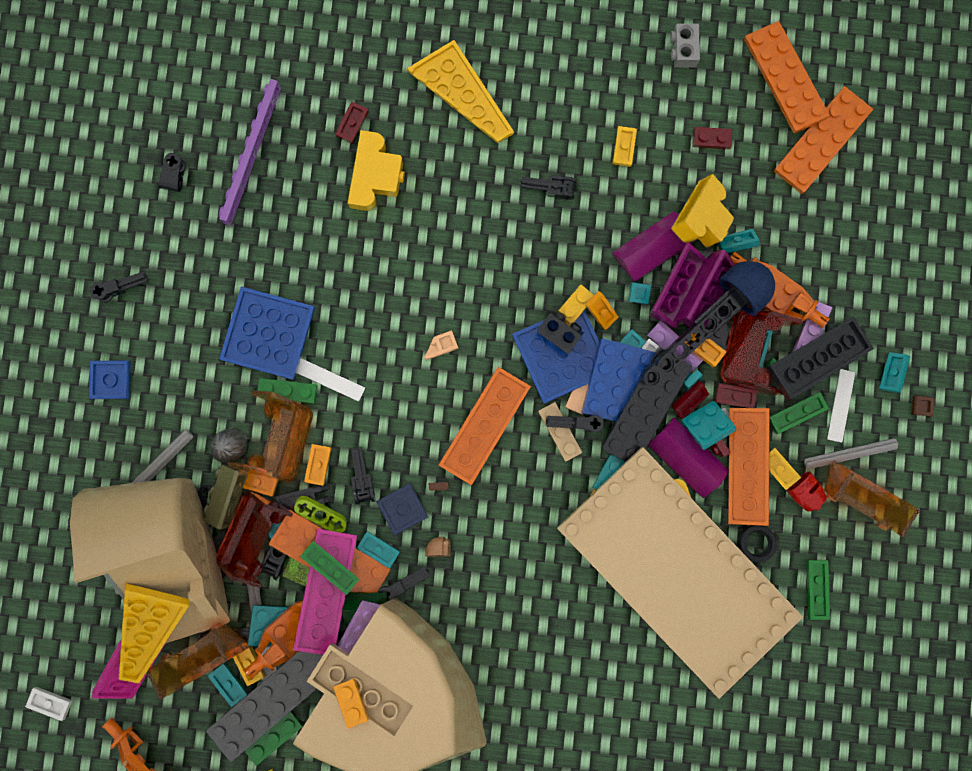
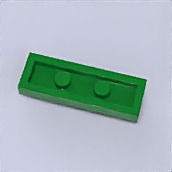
[257,378,318,404]
[770,392,829,435]
[300,541,359,595]
[806,560,830,620]
[245,711,304,766]

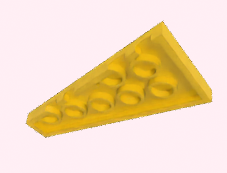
[407,40,514,143]
[119,583,189,683]

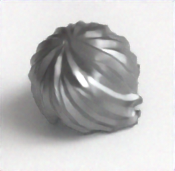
[210,427,248,465]

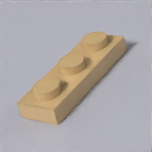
[538,402,582,462]

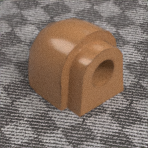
[425,537,451,557]

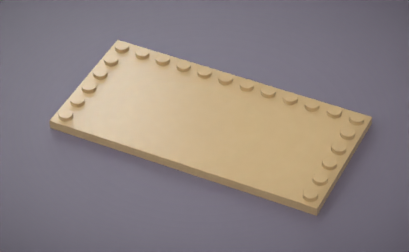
[557,447,803,699]

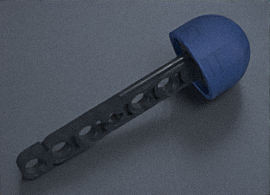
[641,261,775,387]

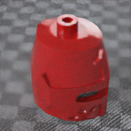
[786,471,827,512]

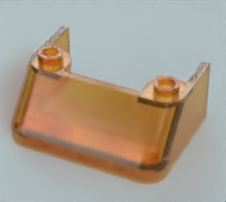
[229,391,313,482]
[824,461,920,537]
[146,623,249,700]

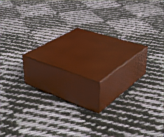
[911,395,935,417]
[429,482,449,491]

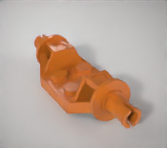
[730,252,830,328]
[243,600,303,680]
[102,718,172,771]

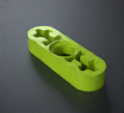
[294,496,347,533]

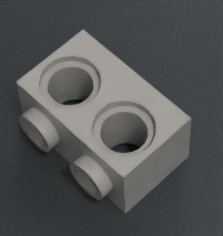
[670,24,700,67]

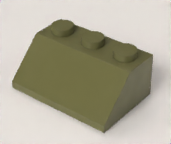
[203,464,248,530]

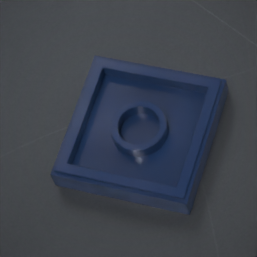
[376,483,428,536]

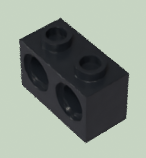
[537,310,584,354]

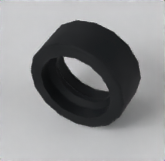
[737,525,777,562]

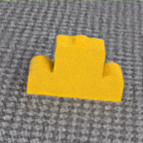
[348,130,405,211]
[671,174,734,248]

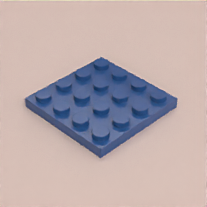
[219,287,315,380]
[512,310,600,404]
[581,338,655,421]

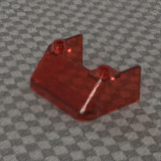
[721,310,803,396]
[216,491,293,588]

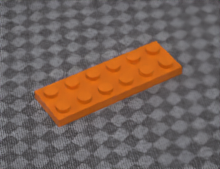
[744,21,830,134]
[773,86,873,194]
[439,367,531,485]
[728,408,770,526]
[269,510,391,593]

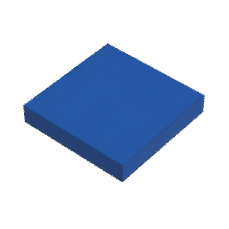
[89,360,131,399]

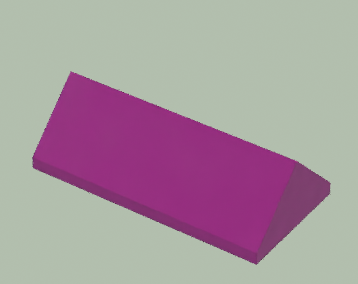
[612,211,696,282]
[649,243,708,328]
[676,250,735,327]
[648,417,729,498]

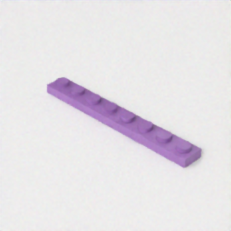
[219,79,281,226]

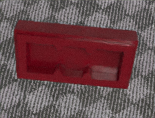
[671,381,709,420]

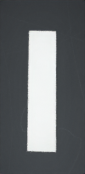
[296,358,365,401]
[827,369,855,442]

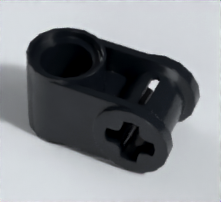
[159,153,186,192]
[258,546,288,581]

